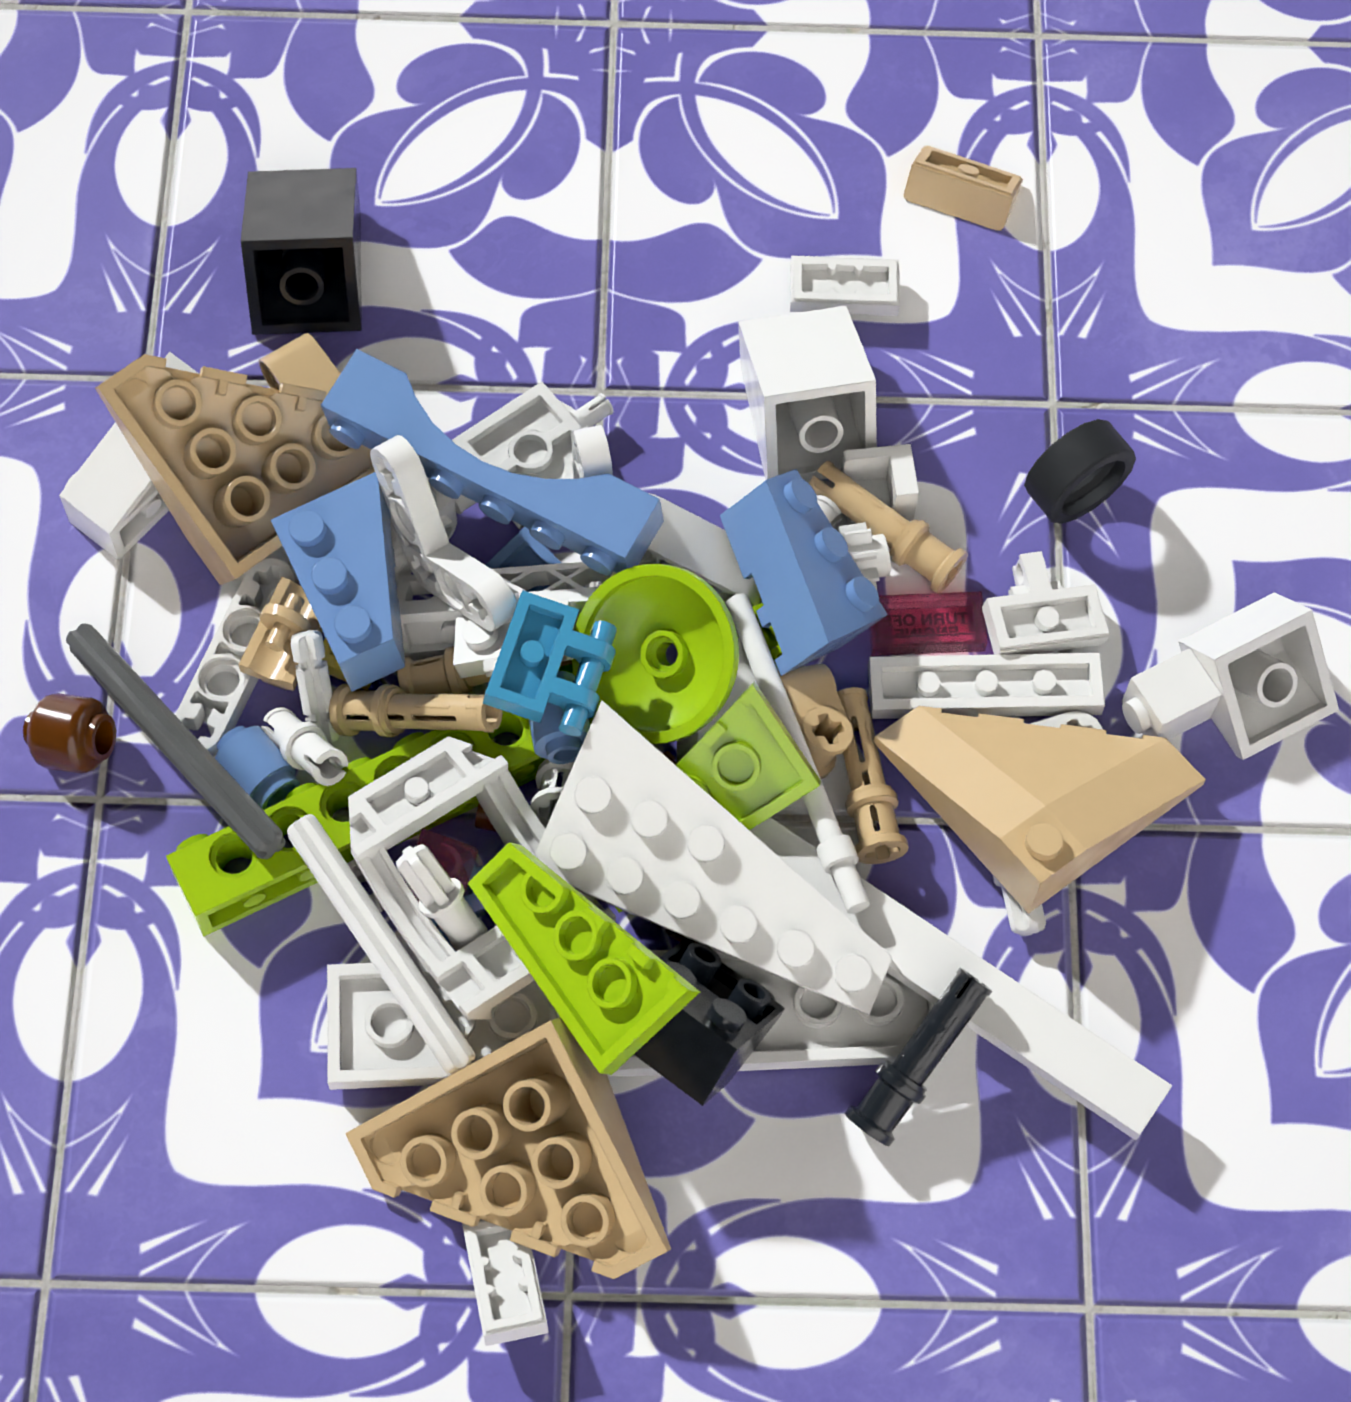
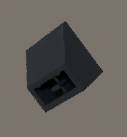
[634,938,785,1106]

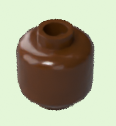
[23,693,117,773]

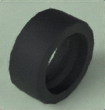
[1024,419,1136,524]

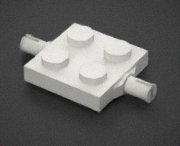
[452,382,614,529]

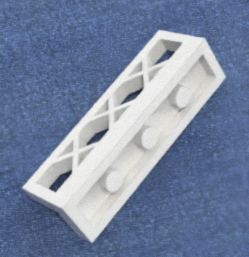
[397,562,616,661]

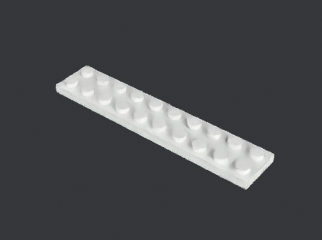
[327,949,946,1090]

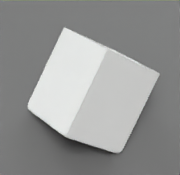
[841,444,919,525]

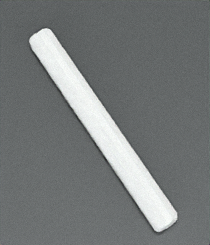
[287,814,475,1076]

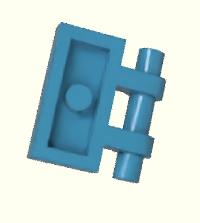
[482,590,617,737]

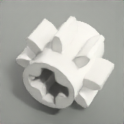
[838,522,891,590]

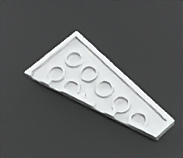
[534,701,893,1015]

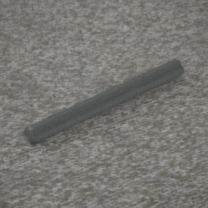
[66,623,286,859]

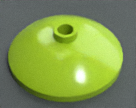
[571,564,739,744]

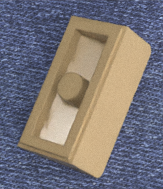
[903,145,1023,231]

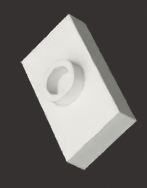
[790,256,900,316]
[462,1220,549,1347]

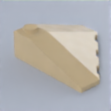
[95,354,375,585]
[873,706,1206,914]
[345,1017,671,1279]

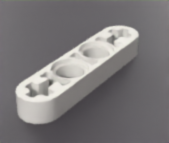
[175,558,296,758]

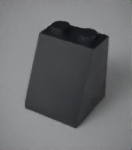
[241,168,362,335]

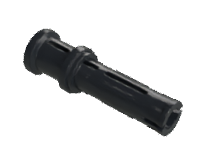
[844,968,993,1147]

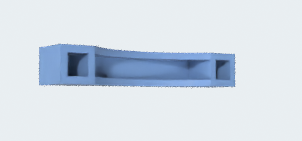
[321,349,664,576]

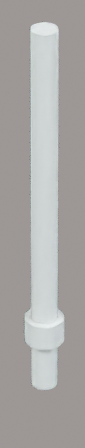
[726,594,870,914]

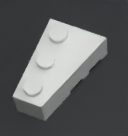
[59,352,199,561]

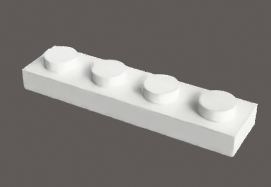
[867,653,1105,719]

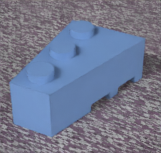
[720,469,888,676]
[271,472,405,692]

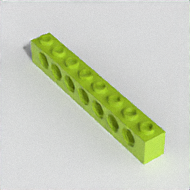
[166,664,594,937]

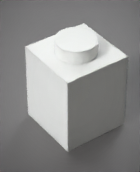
[1122,648,1222,740]

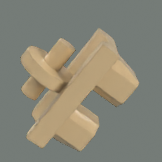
[238,577,323,691]

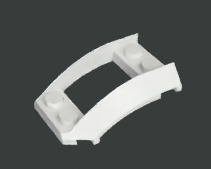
[348,736,616,1019]

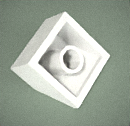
[1178,593,1339,760]

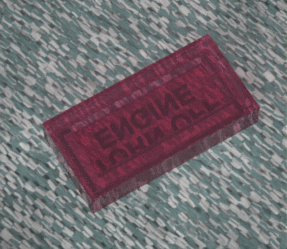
[869,591,987,656]

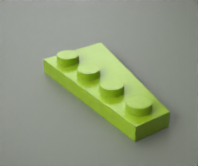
[615,681,821,913]
[467,842,700,1075]

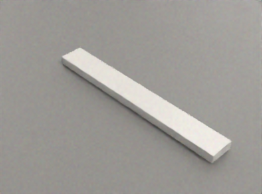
[750,817,1172,1140]

